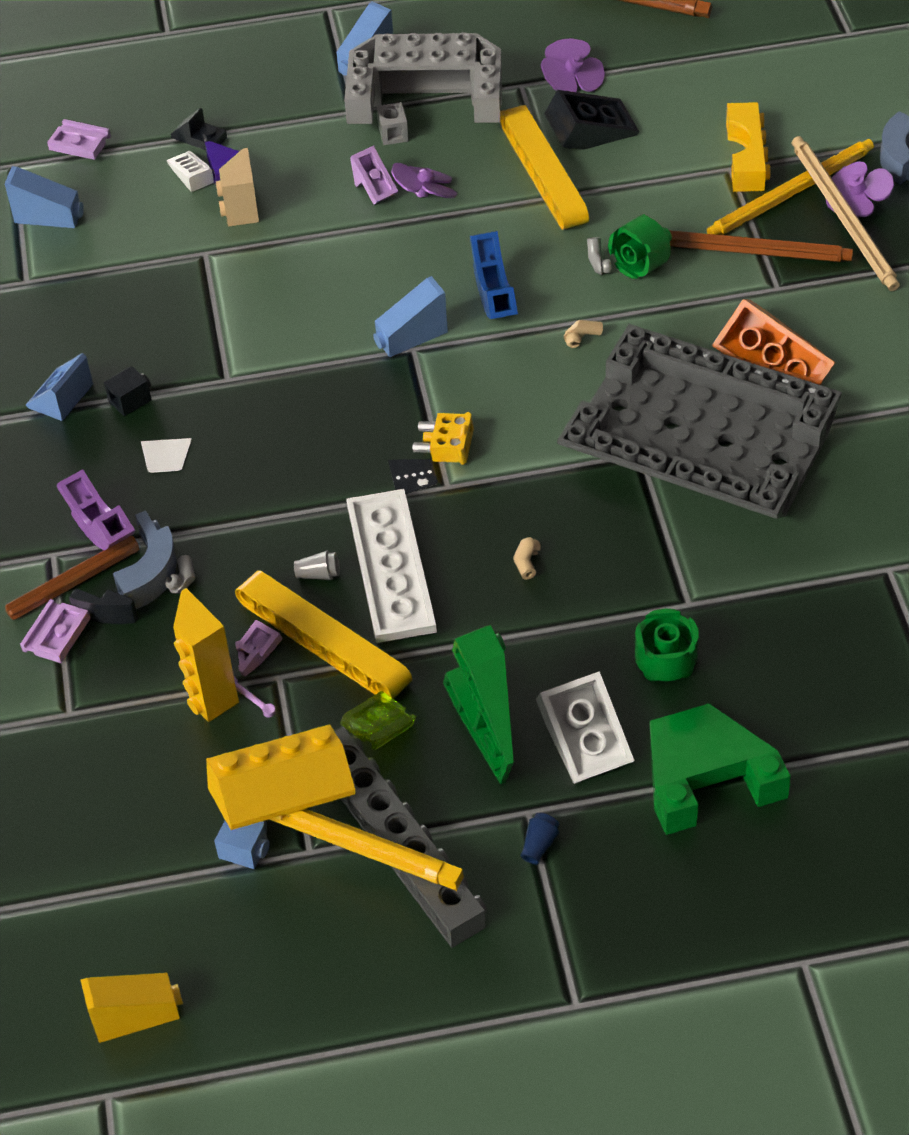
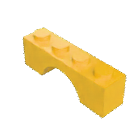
[726,102,770,192]

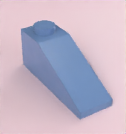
[214,820,269,869]

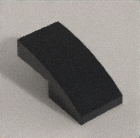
[69,589,138,624]

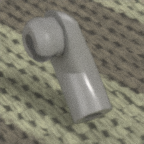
[587,237,612,275]
[165,555,195,594]

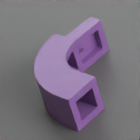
[57,469,135,550]

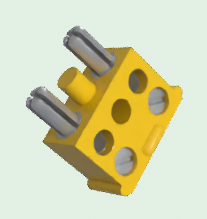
[413,412,474,465]

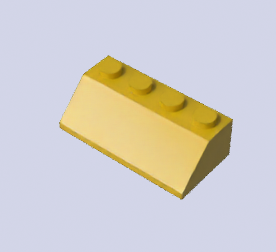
[173,588,239,722]
[206,724,355,830]

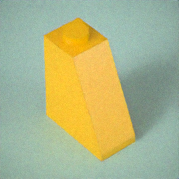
[81,973,183,1043]

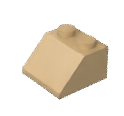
[215,148,259,227]

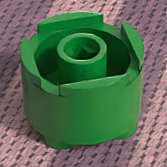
[608,214,672,279]
[635,608,699,681]

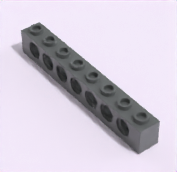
[335,726,487,948]

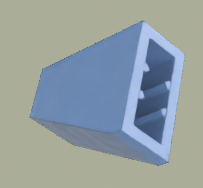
[336,1,393,76]
[5,166,83,228]
[373,276,448,357]

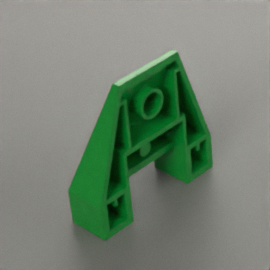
[443,625,514,784]
[649,704,791,835]

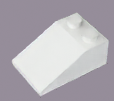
[536,671,635,784]

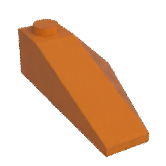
[712,299,836,385]

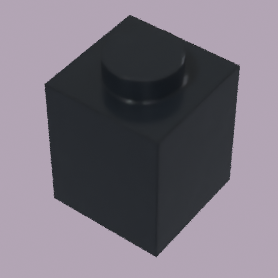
[104,366,152,417]

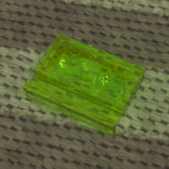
[340,691,416,750]

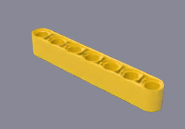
[500,105,589,230]
[235,570,412,702]

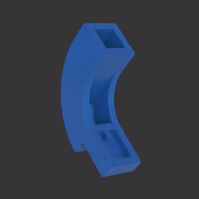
[469,231,518,319]

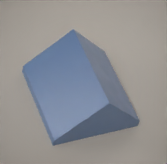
[26,353,93,421]

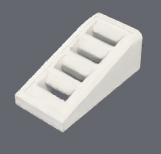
[167,151,214,192]

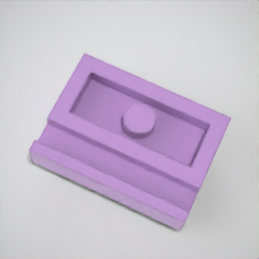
[47,119,111,160]
[20,599,91,663]

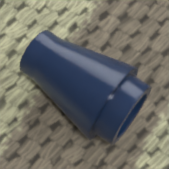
[520,813,560,865]

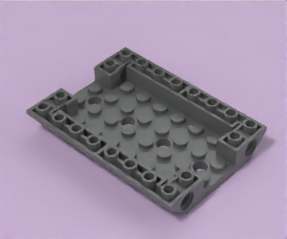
[557,324,842,519]

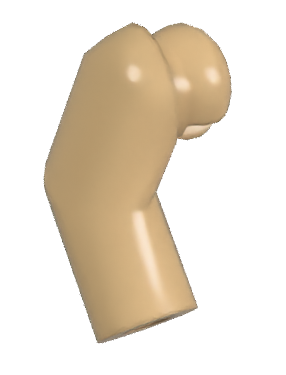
[564,320,603,348]
[513,537,541,580]

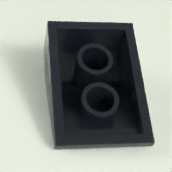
[544,90,639,150]

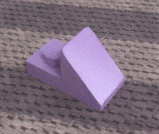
[350,145,398,205]

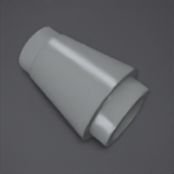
[294,550,340,580]

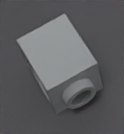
[376,102,408,146]

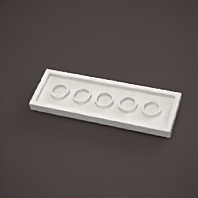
[346,489,437,643]

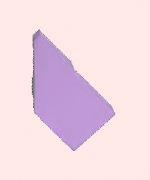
[235,620,283,676]

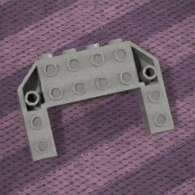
[344,32,502,124]

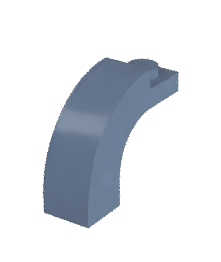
[880,111,909,185]
[113,510,177,609]

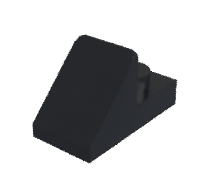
[171,108,227,150]

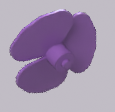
[541,38,605,92]
[826,161,894,217]
[391,163,457,198]

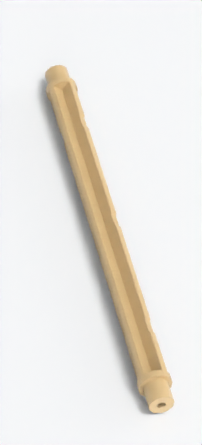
[791,136,900,291]

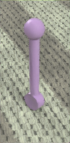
[234,677,276,717]

